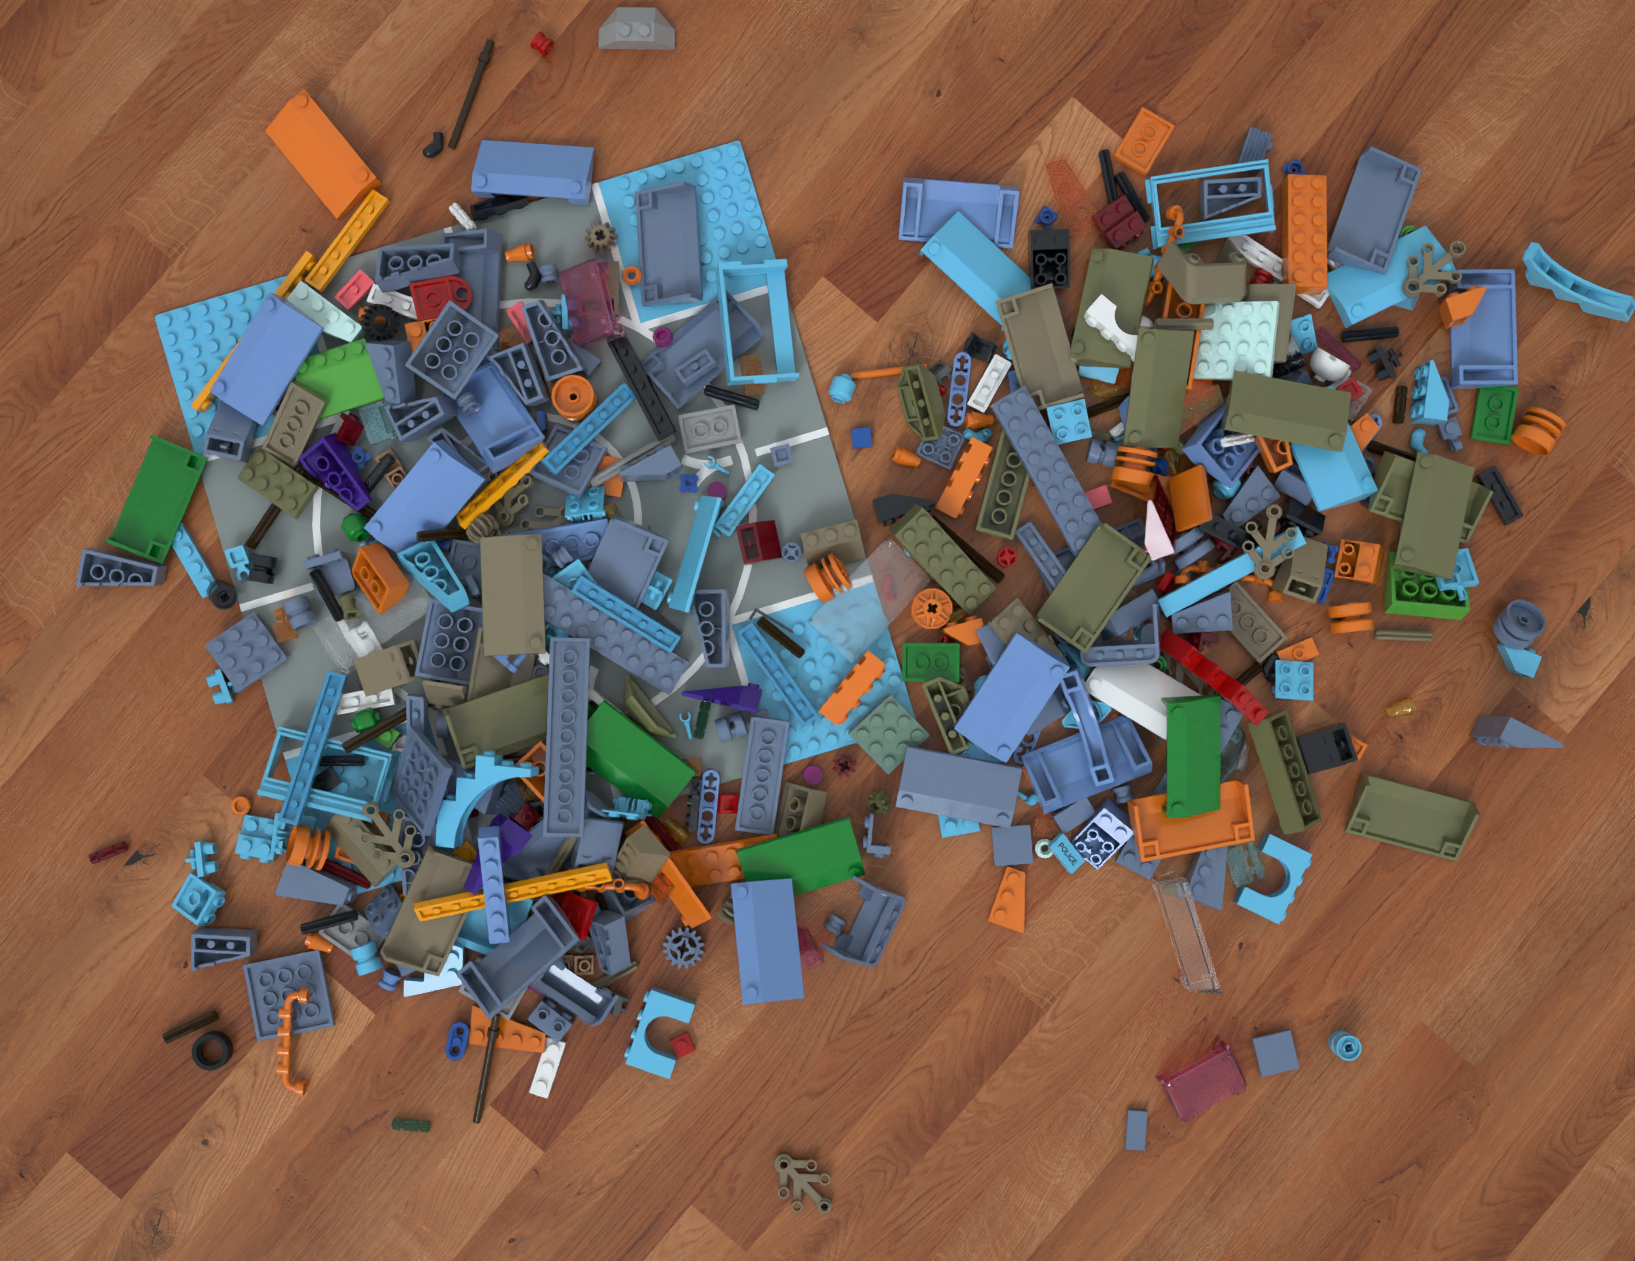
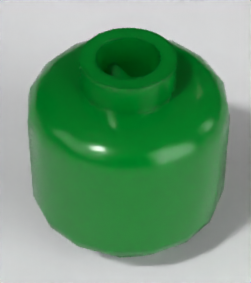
[341,513,369,542]
[351,707,383,733]

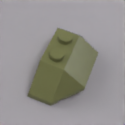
[896,364,946,442]
[622,675,678,738]
[922,677,971,754]

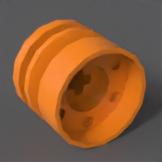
[1511,407,1566,456]
[1111,446,1158,486]
[804,553,853,604]
[910,588,952,630]
[285,824,331,871]

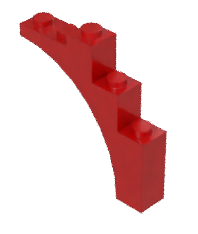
[1160,629,1270,726]

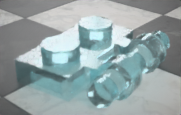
[1226,841,1265,888]

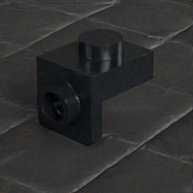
[964,333,997,364]

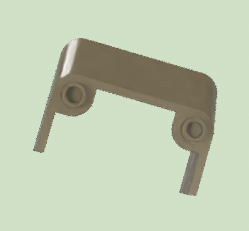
[1157,240,1247,304]

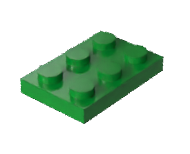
[1469,386,1519,446]
[902,643,961,682]

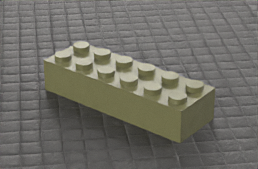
[974,426,1030,542]
[888,504,997,616]
[1248,709,1322,835]

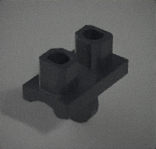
[1367,345,1403,381]

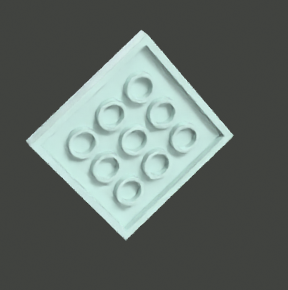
[1193,301,1280,380]

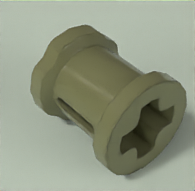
[338,595,361,621]

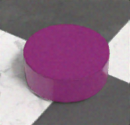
[653,327,673,347]
[707,482,727,500]
[803,765,823,785]

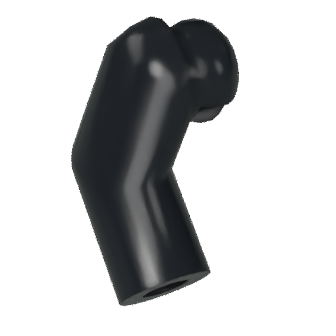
[423,132,443,158]
[524,261,542,291]
[1262,653,1279,682]

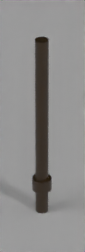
[448,39,495,150]
[473,1013,500,1124]

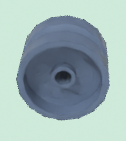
[1169,527,1215,569]
[1492,599,1547,650]

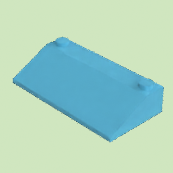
[919,211,1032,332]
[1326,226,1456,328]
[1289,386,1378,512]
[667,496,725,614]

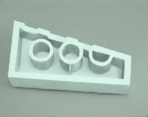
[287,281,366,343]

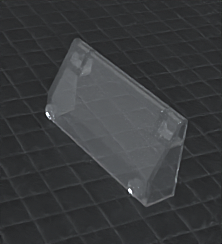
[807,538,932,663]
[313,565,436,674]
[1151,871,1222,994]

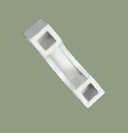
[1084,294,1138,362]

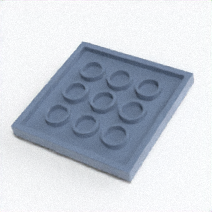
[389,726,453,836]
[243,950,336,1042]

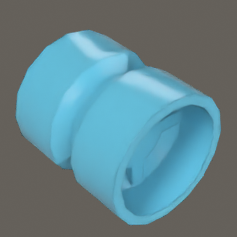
[350,941,383,976]
[1328,1030,1361,1061]

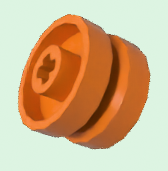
[551,375,598,423]
[1327,602,1375,634]

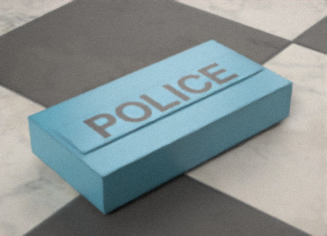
[1047,832,1085,874]

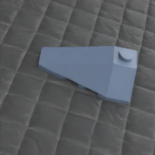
[398,815,438,896]
[599,875,657,922]

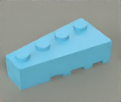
[397,541,470,612]

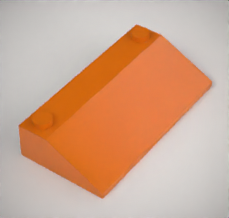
[265,89,382,220]
[1127,779,1255,862]
[624,820,712,928]

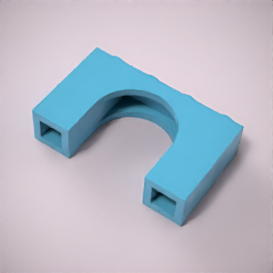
[1232,832,1312,924]
[624,987,696,1079]

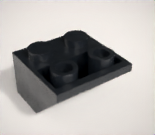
[1277,498,1326,538]

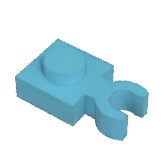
[224,544,251,581]

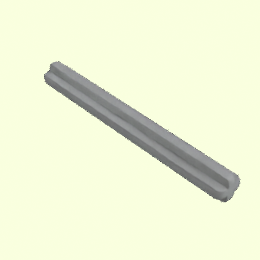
[590,434,676,487]

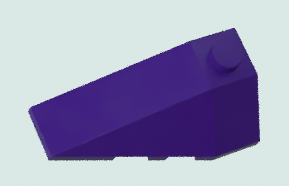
[298,433,372,511]
[681,683,763,713]
[463,813,533,895]

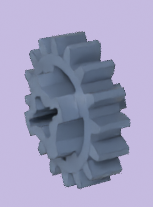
[663,926,705,969]

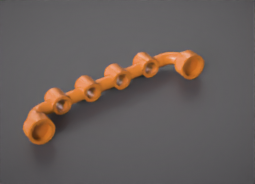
[1143,205,1185,312]
[1174,561,1283,603]
[542,878,650,900]
[276,987,310,1096]

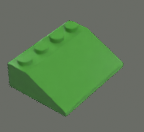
[295,338,385,420]
[1384,551,1470,620]

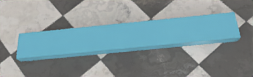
[1157,526,1306,617]

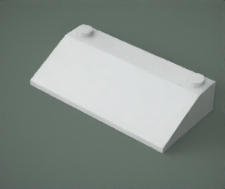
[1085,664,1201,740]

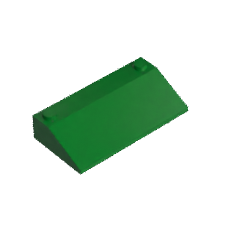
[105,435,208,564]
[1161,695,1221,818]
[586,700,696,819]
[736,817,866,896]

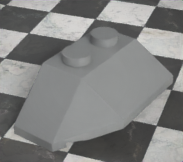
[599,7,675,50]

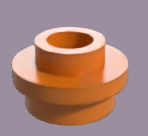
[622,266,642,285]

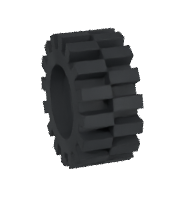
[360,304,400,341]

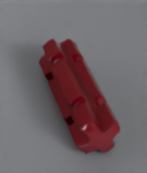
[89,841,128,864]

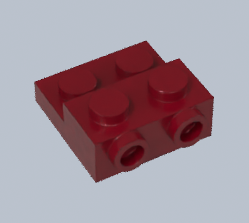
[1091,194,1147,250]

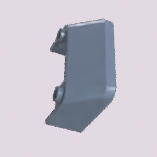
[1080,604,1161,667]
[821,876,906,967]
[530,958,619,1027]

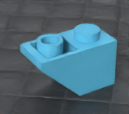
[1497,642,1542,678]

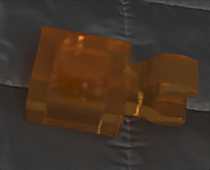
[272,608,298,643]

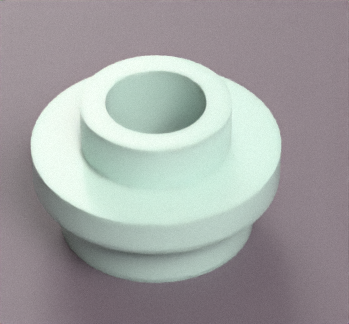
[1035,839,1053,858]

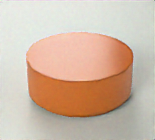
[231,796,252,815]

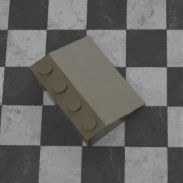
[1241,284,1296,363]

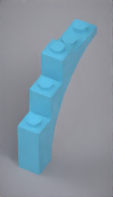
[1523,242,1635,322]
[436,750,539,848]

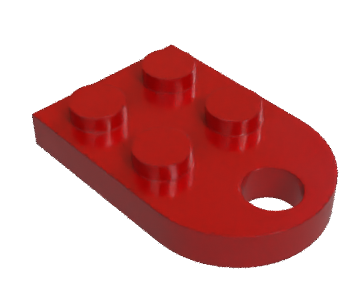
[409,276,472,321]
[551,891,598,941]

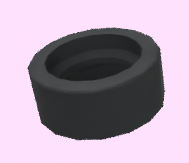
[192,1031,233,1071]

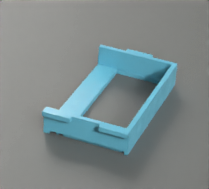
[1145,159,1276,250]
[716,259,800,386]
[257,726,396,825]

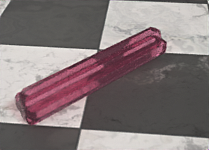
[1315,327,1362,372]

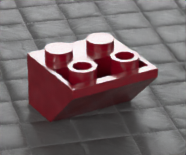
[736,520,783,566]

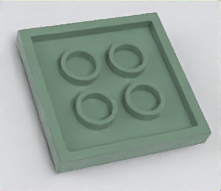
[848,693,930,775]

